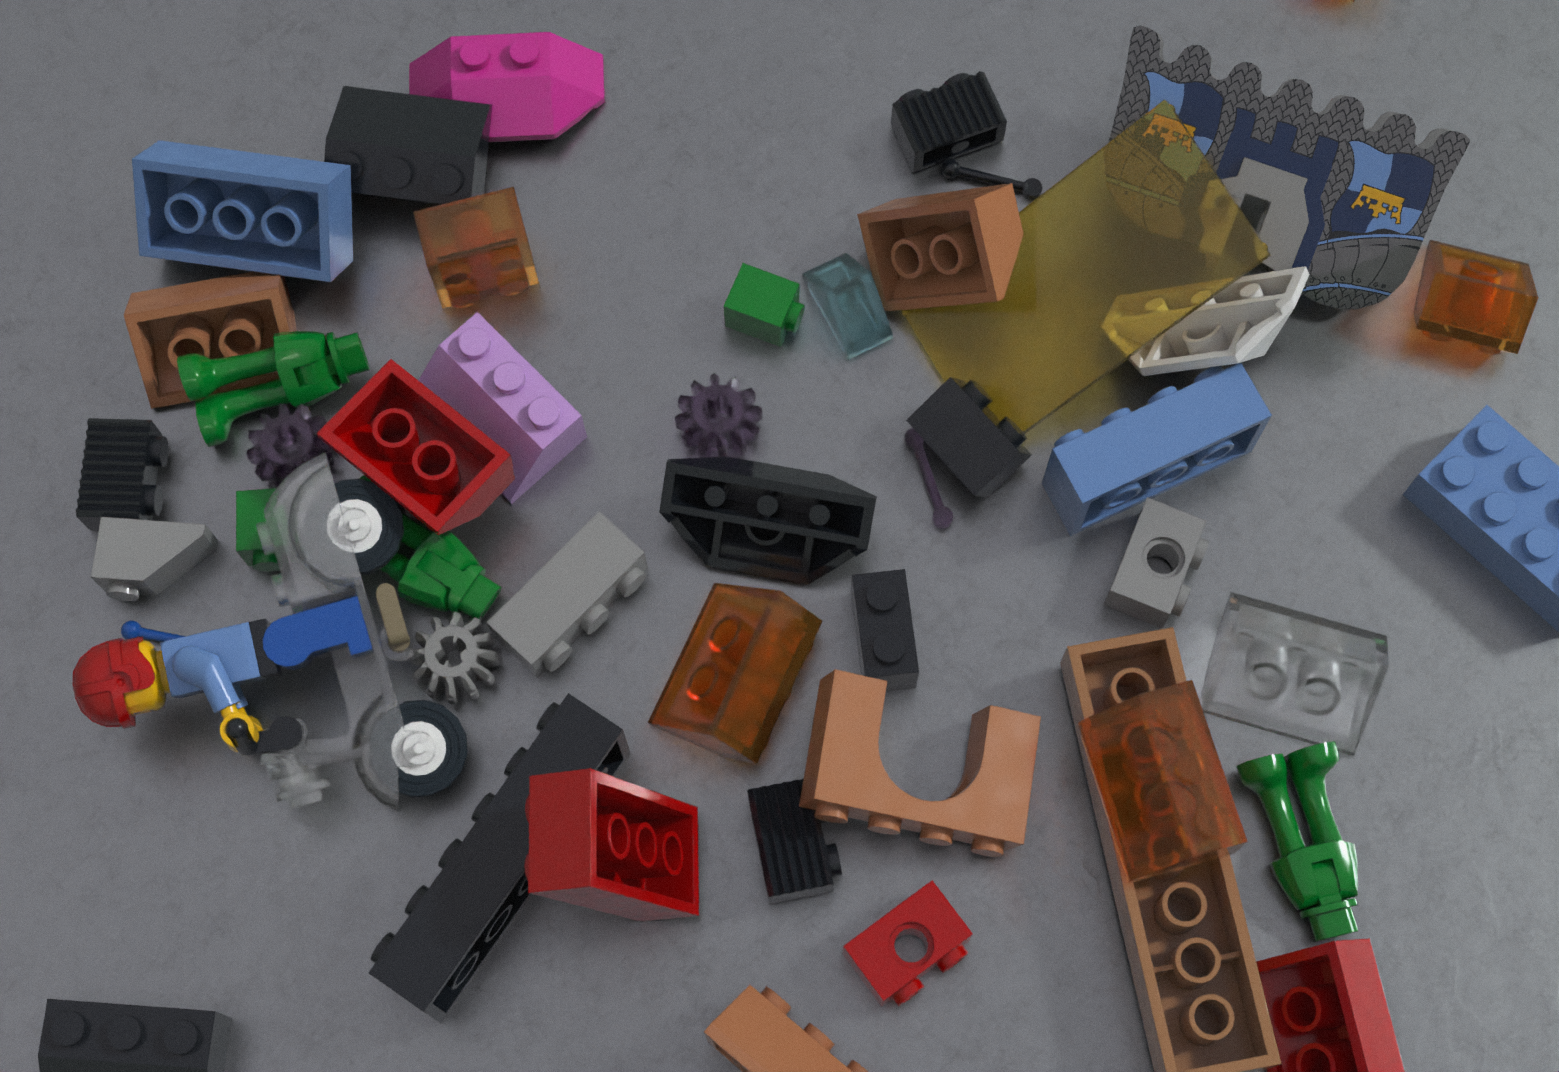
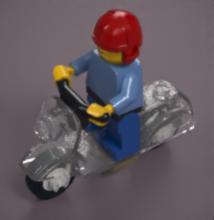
[72,452,468,812]

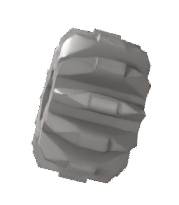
[408,612,501,704]

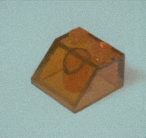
[1413,240,1539,354]

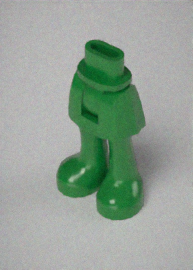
[177,331,370,447]
[359,475,502,620]
[1236,741,1358,941]

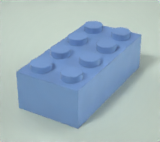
[132,140,353,282]
[1041,363,1272,536]
[1403,405,1559,632]

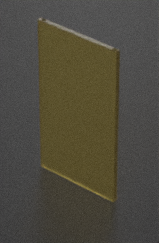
[901,100,1271,434]

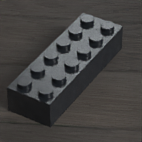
[368,693,630,1023]

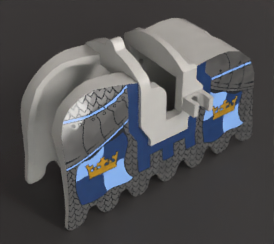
[1105,25,1470,310]

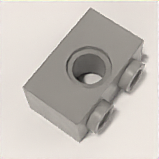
[1104,497,1209,628]

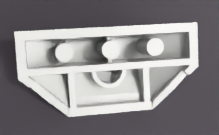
[1102,266,1310,376]

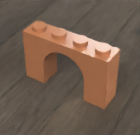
[799,669,1041,857]

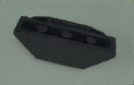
[659,456,877,584]

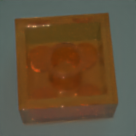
[413,187,540,309]

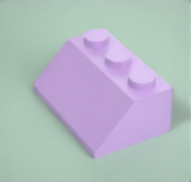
[418,312,587,504]

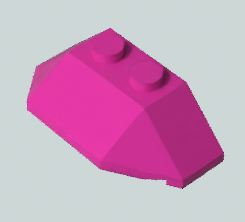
[409,32,605,142]

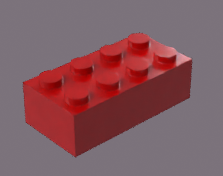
[524,768,699,921]

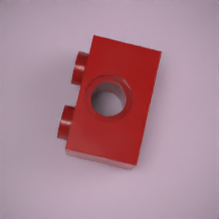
[842,880,973,1007]

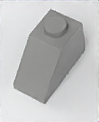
[90,517,218,601]

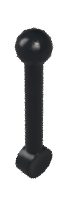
[941,159,1042,200]

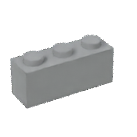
[486,511,648,678]

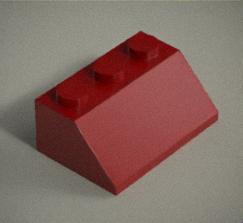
[317,359,515,535]
[1256,938,1405,1072]

